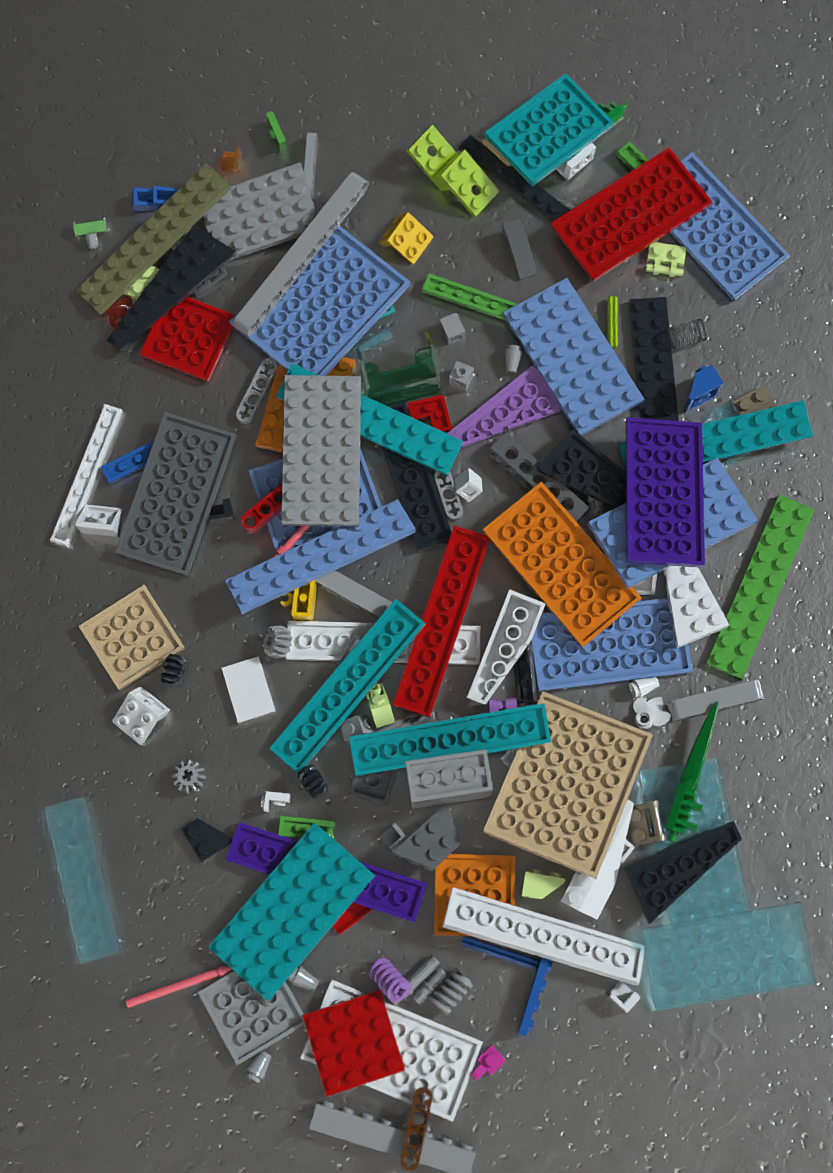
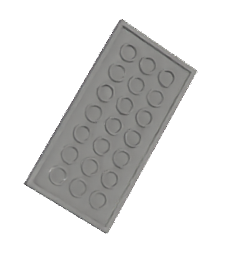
[282,375,361,526]

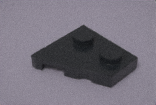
[181,818,233,863]

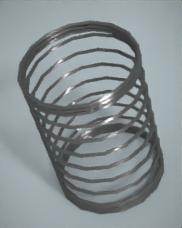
[668,319,707,350]

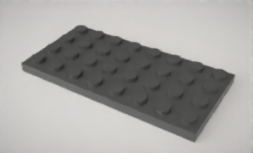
[115,412,237,576]

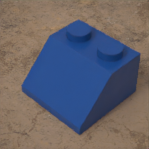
[684,365,724,413]

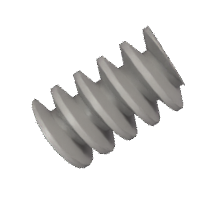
[428,967,473,1013]

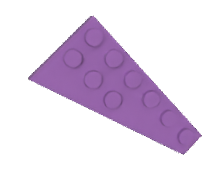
[447,365,563,449]

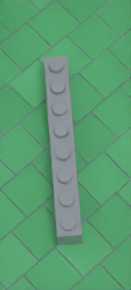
[309,1100,476,1173]

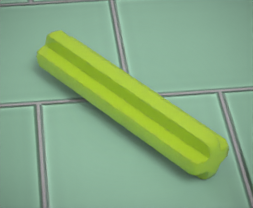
[607,296,618,349]

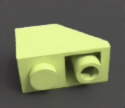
[366,682,395,728]
[521,869,565,900]

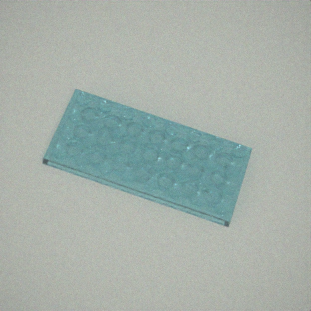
[640,758,752,930]
[642,902,816,1011]

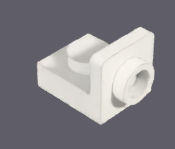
[261,791,291,813]

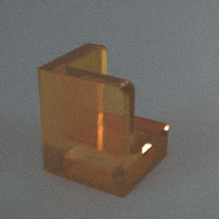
[219,146,242,173]

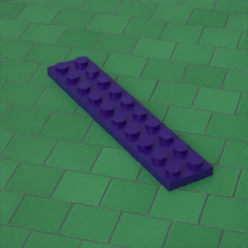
[226,822,427,923]

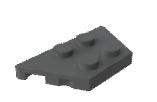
[392,804,460,871]

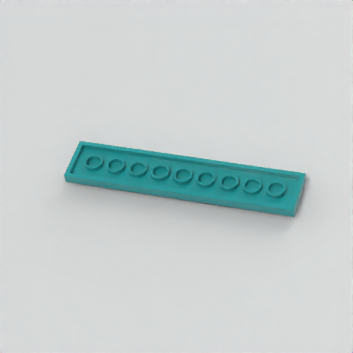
[276,363,463,476]
[619,400,813,471]
[269,599,426,773]
[349,703,551,776]

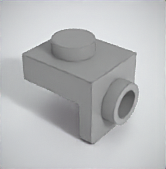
[340,714,373,742]

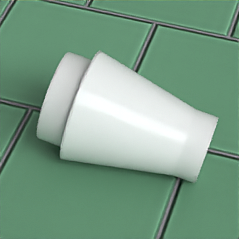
[628,677,659,698]

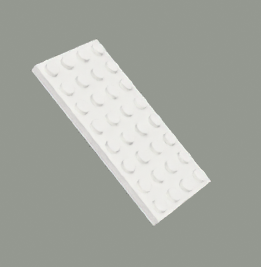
[301,980,483,1121]

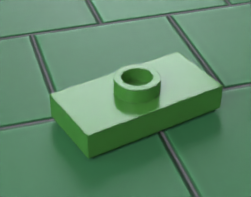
[266,111,287,152]
[616,141,648,171]

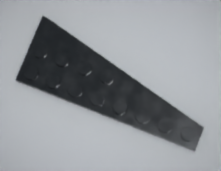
[106,225,237,352]
[537,429,626,509]

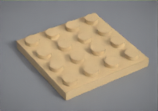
[79,585,186,691]

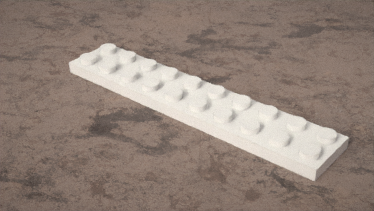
[286,621,481,665]
[443,887,645,986]

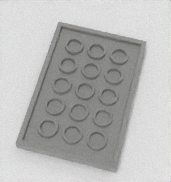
[203,163,317,261]

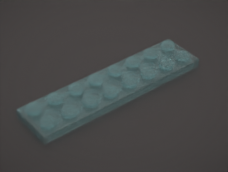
[45,797,121,964]

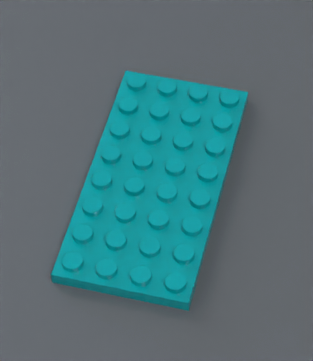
[209,823,375,1002]

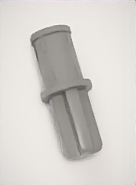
[412,968,448,1006]

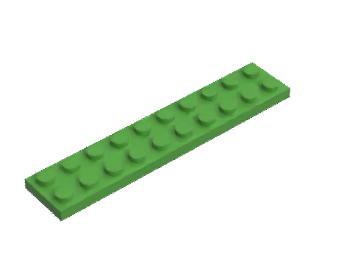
[706,494,815,680]

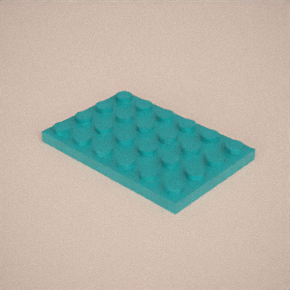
[484,74,614,187]

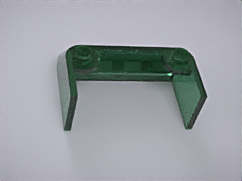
[355,330,442,406]

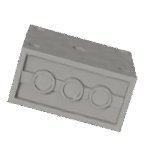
[406,750,493,809]

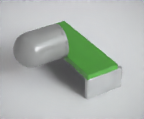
[73,217,108,249]

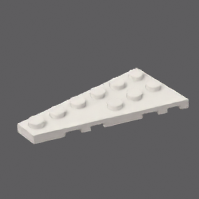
[663,566,729,648]

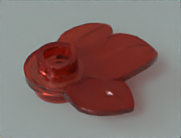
[106,295,133,328]

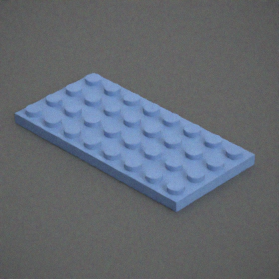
[670,152,790,301]
[503,278,644,436]
[587,458,758,589]
[531,598,693,692]

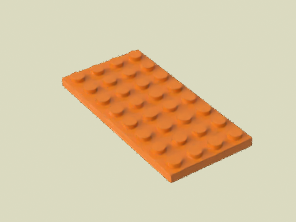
[483,481,642,648]

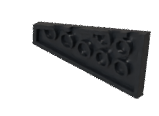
[623,821,742,925]

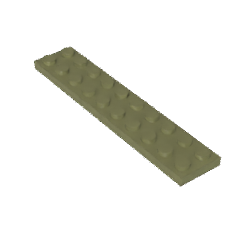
[76,163,231,315]

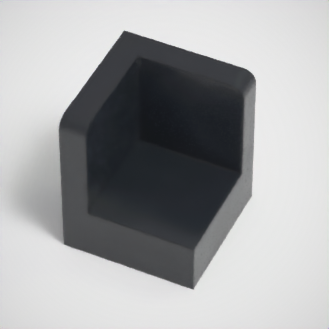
[210,498,235,525]

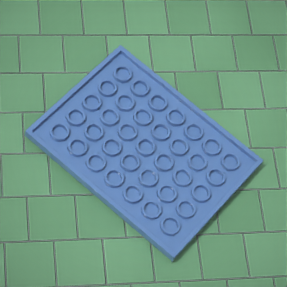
[229,226,411,376]

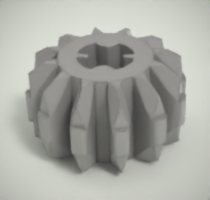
[262,625,293,658]
[172,759,206,794]

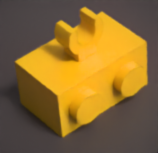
[280,580,317,621]

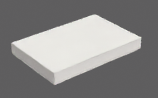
[222,656,276,724]

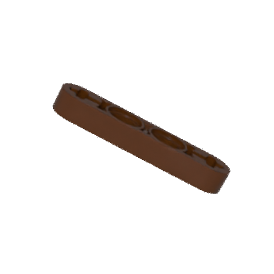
[400,1087,432,1171]

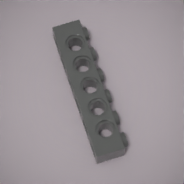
[490,432,589,523]

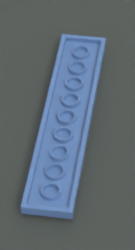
[225,499,416,614]

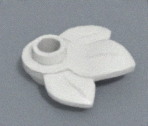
[633,697,671,730]

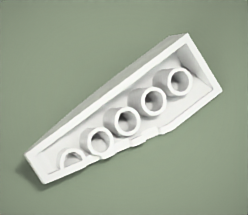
[467,589,545,705]
[561,800,634,919]

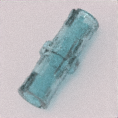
[355,328,393,354]

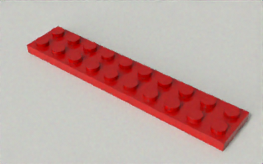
[393,525,490,718]

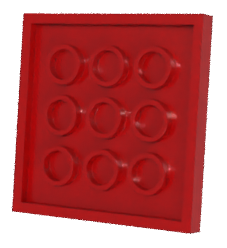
[140,297,235,382]
[302,990,405,1097]

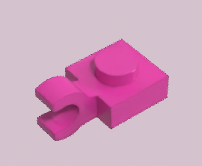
[471,1045,506,1081]

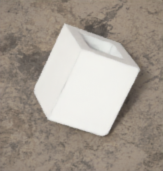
[455,468,483,502]
[607,981,641,1013]

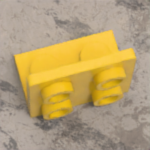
[378,212,433,264]

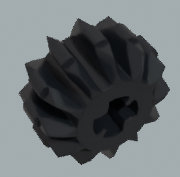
[161,653,187,687]
[298,764,328,799]

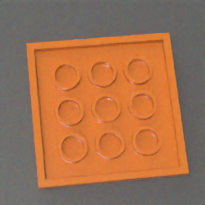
[434,854,515,936]

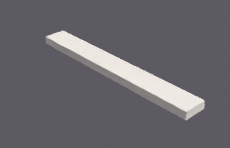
[50,404,123,548]

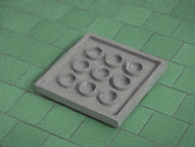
[198,971,305,1065]

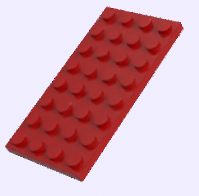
[551,147,713,282]

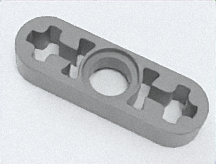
[434,471,463,521]

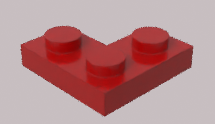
[407,394,452,433]

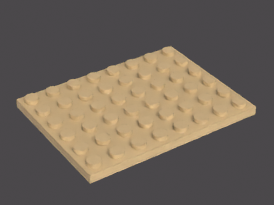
[483,691,653,879]

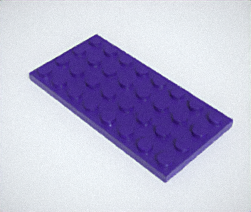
[625,417,705,568]

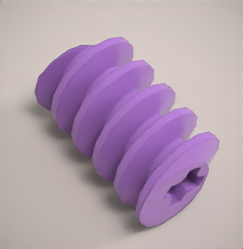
[369,958,412,1002]

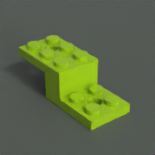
[406,125,499,217]

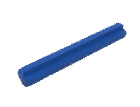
[462,936,539,970]

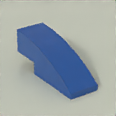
[132,186,179,211]

